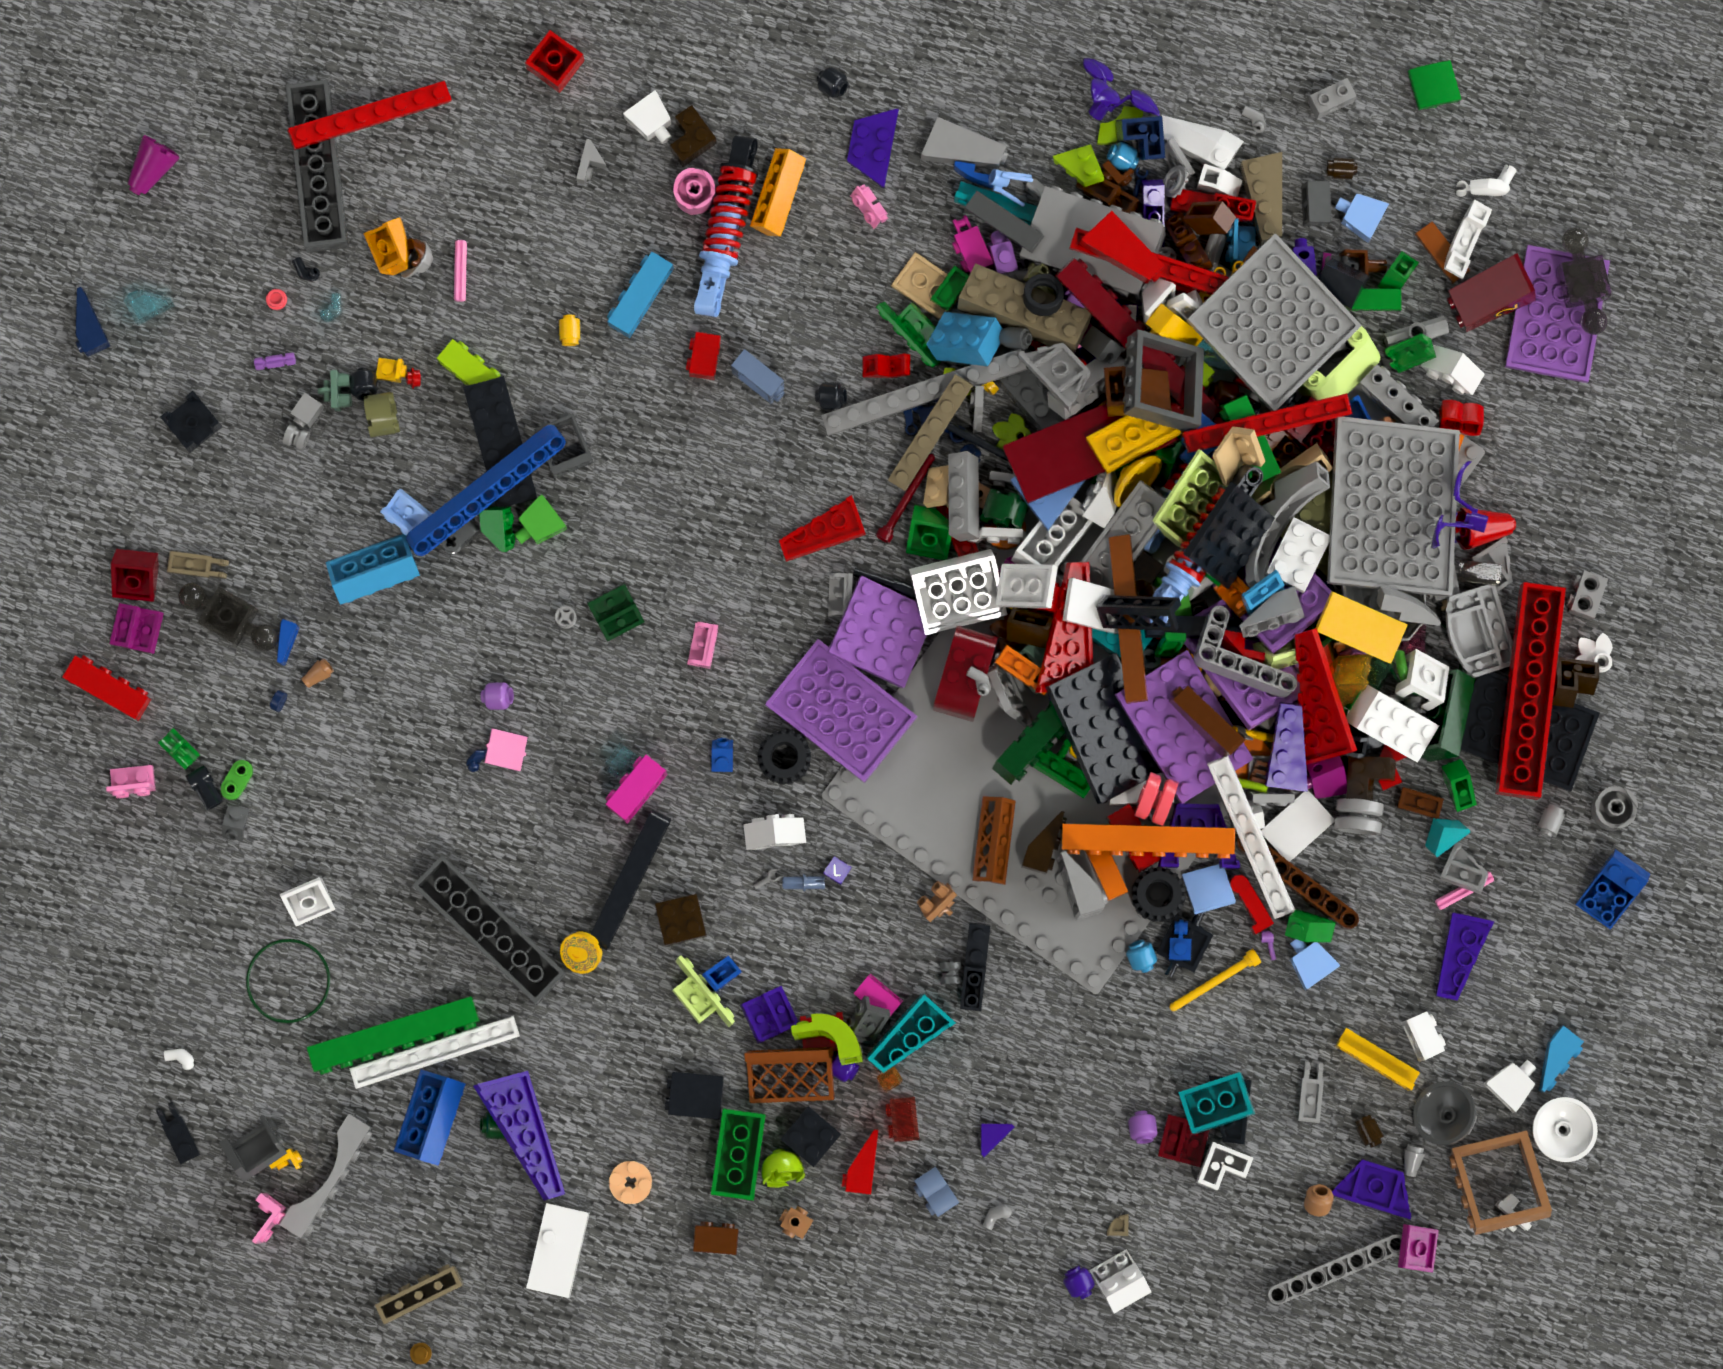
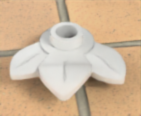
[1575,633,1613,673]

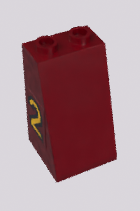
[1447,253,1536,332]

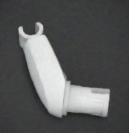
[1456,165,1517,197]

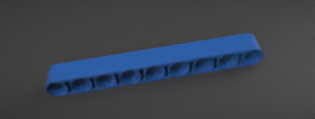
[406,425,565,556]

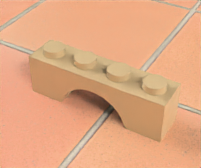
[1251,443,1333,506]

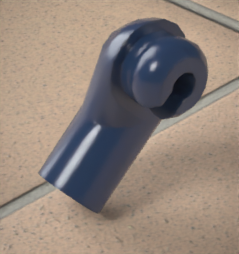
[466,749,487,772]

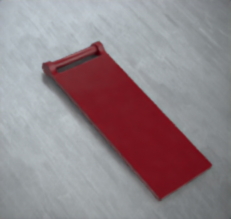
[1003,404,1180,503]

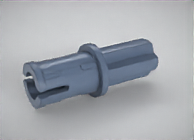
[782,874,825,891]

